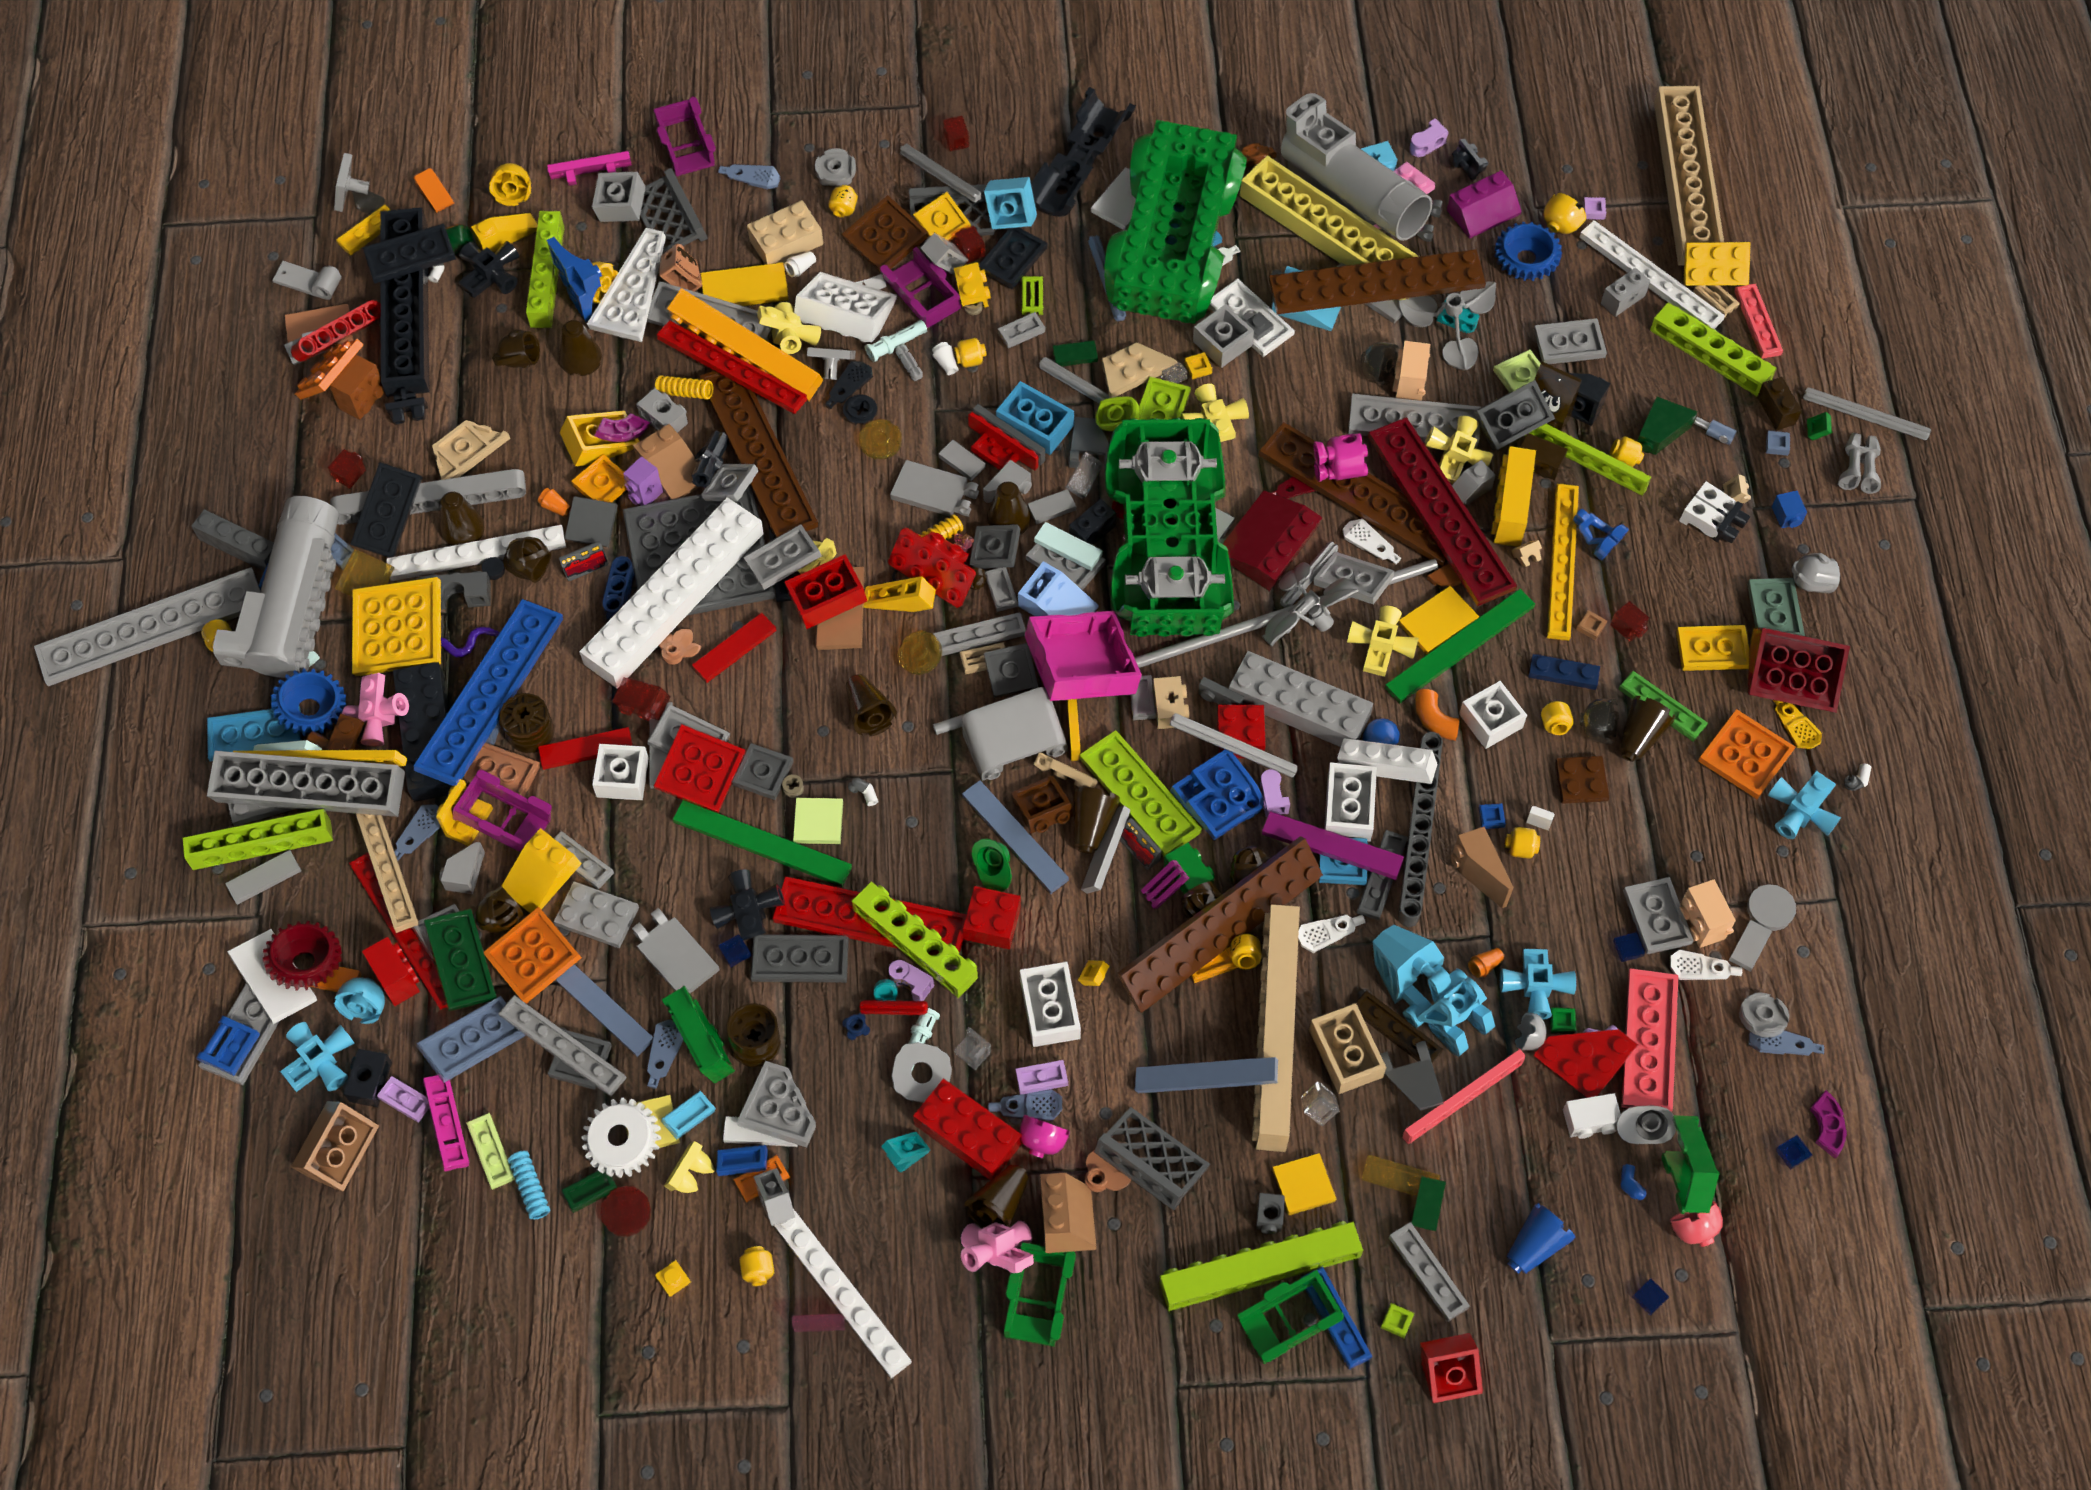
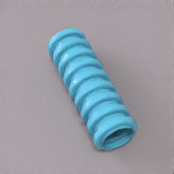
[508,1151,550,1220]

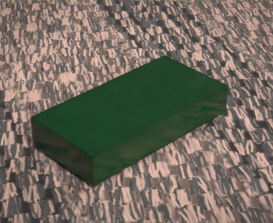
[1053,340,1098,366]
[562,1171,618,1213]
[1411,1176,1446,1231]

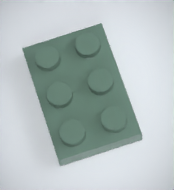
[1747,578,1805,636]

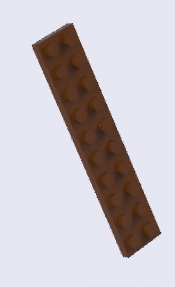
[1269,249,1486,315]
[699,371,819,538]
[1259,422,1447,567]
[1117,836,1323,1013]

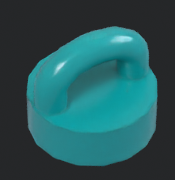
[874,979,898,1001]

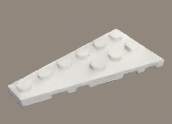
[587,228,666,342]

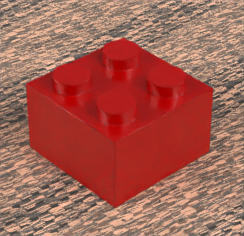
[1217,705,1265,758]
[963,886,1021,950]
[362,937,420,1006]

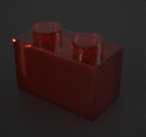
[613,677,671,721]

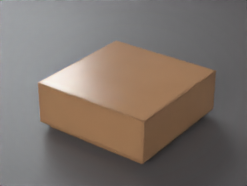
[1576,610,1608,641]

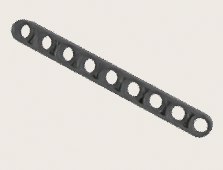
[1398,732,1443,927]

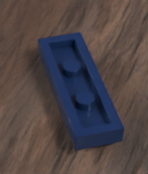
[1528,654,1600,690]

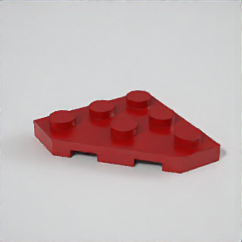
[1534,1029,1638,1098]

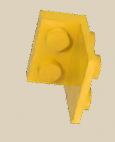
[436,779,493,846]

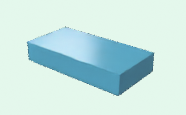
[661,1091,716,1140]

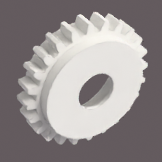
[582,1098,661,1178]

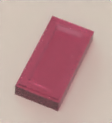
[792,1314,845,1332]

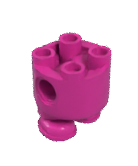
[1314,433,1368,482]

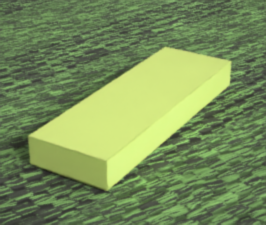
[466,1113,516,1190]

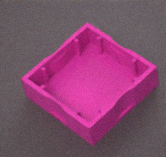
[1025,611,1142,701]

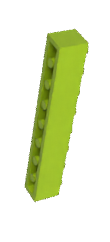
[1160,1221,1363,1311]

